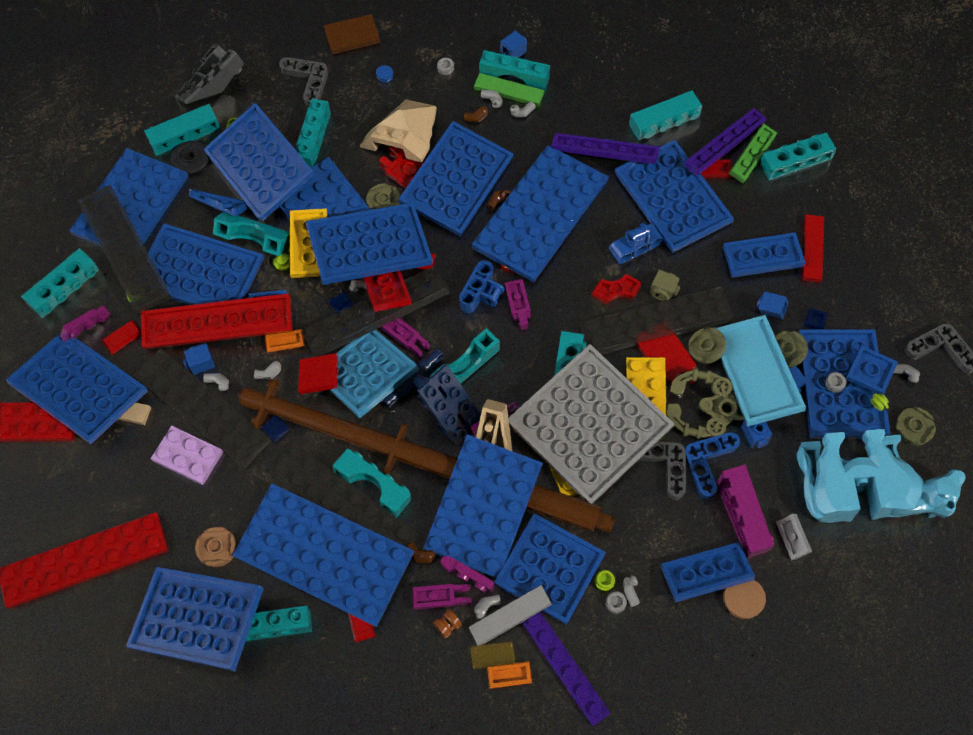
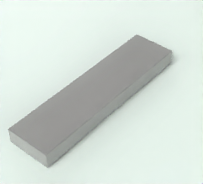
[469,585,552,647]

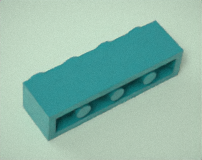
[629,91,702,140]
[144,104,220,156]

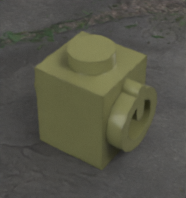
[650,270,681,301]

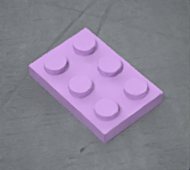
[150,426,223,485]

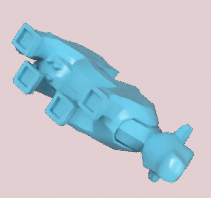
[797,429,966,523]

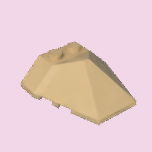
[360,100,437,162]

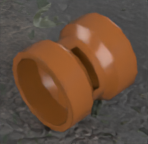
[433,609,462,639]

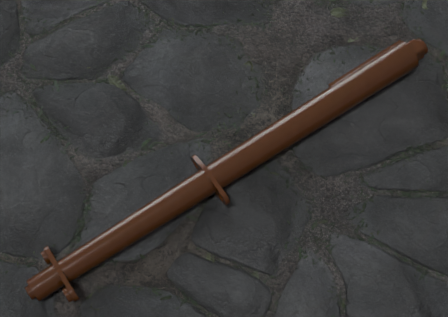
[238,379,615,533]

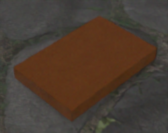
[323,14,381,55]

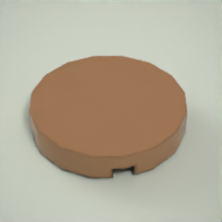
[195,527,237,568]
[723,580,766,619]

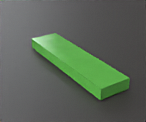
[474,73,544,107]
[729,123,777,183]

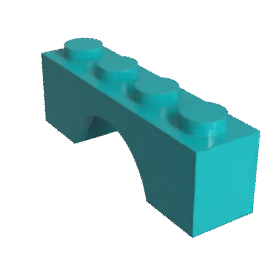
[479,50,550,91]
[213,212,290,256]
[430,328,500,384]
[333,448,411,519]

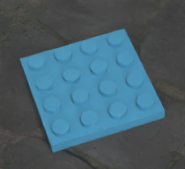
[330,326,419,418]

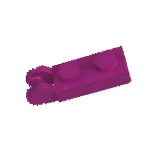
[380,313,431,358]
[441,555,495,593]
[412,584,472,610]

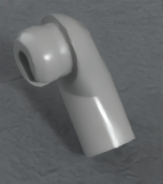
[481,90,503,108]
[510,101,536,117]
[349,279,367,292]
[254,361,281,380]
[623,575,640,607]
[474,594,501,620]

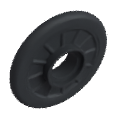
[171,141,209,174]

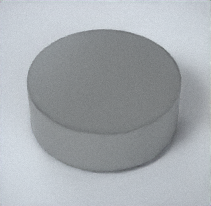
[437,58,454,75]
[825,372,846,393]
[605,592,627,614]

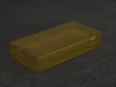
[471,642,515,669]

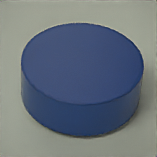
[376,65,393,83]

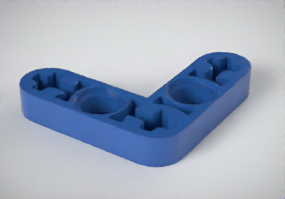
[685,432,740,499]

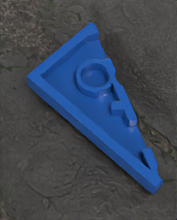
[189,189,249,216]

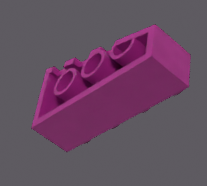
[717,464,774,558]

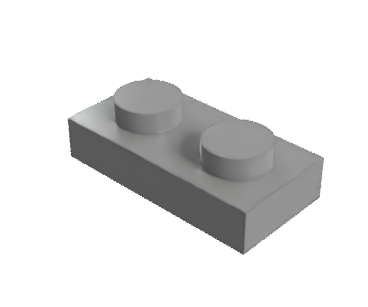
[776,514,812,560]

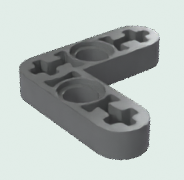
[279,57,328,107]
[905,324,973,373]
[638,442,686,500]

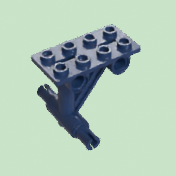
[382,348,481,446]

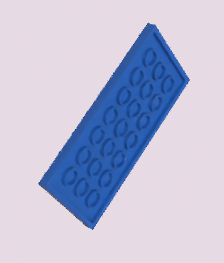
[472,145,609,283]
[232,484,414,627]

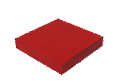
[298,353,339,394]

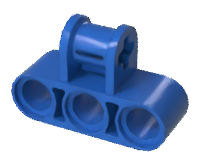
[609,223,664,264]
[459,260,505,313]

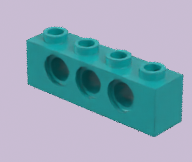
[295,99,331,167]
[759,132,836,180]
[21,248,99,318]
[554,331,587,376]
[246,606,312,641]

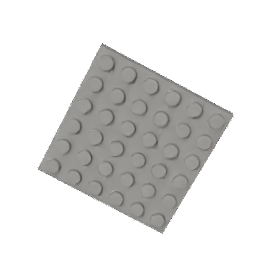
[508,344,675,504]

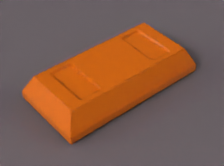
[265,329,305,353]
[487,661,532,689]

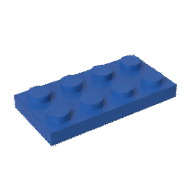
[723,232,805,278]
[661,542,755,602]

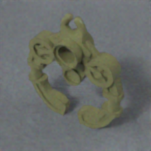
[666,368,744,439]

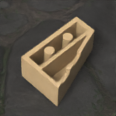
[476,399,512,451]

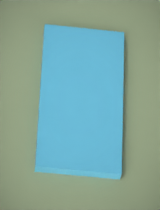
[715,315,806,426]

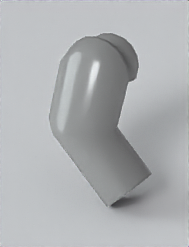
[893,364,920,382]
[203,373,229,391]

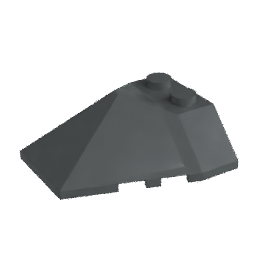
[175,44,244,104]

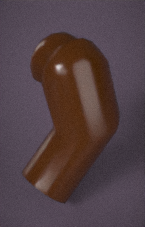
[464,106,488,123]
[486,190,511,210]
[407,542,436,563]

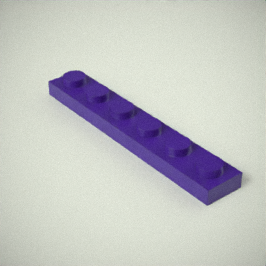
[684,108,767,176]
[551,133,660,164]
[521,612,611,727]

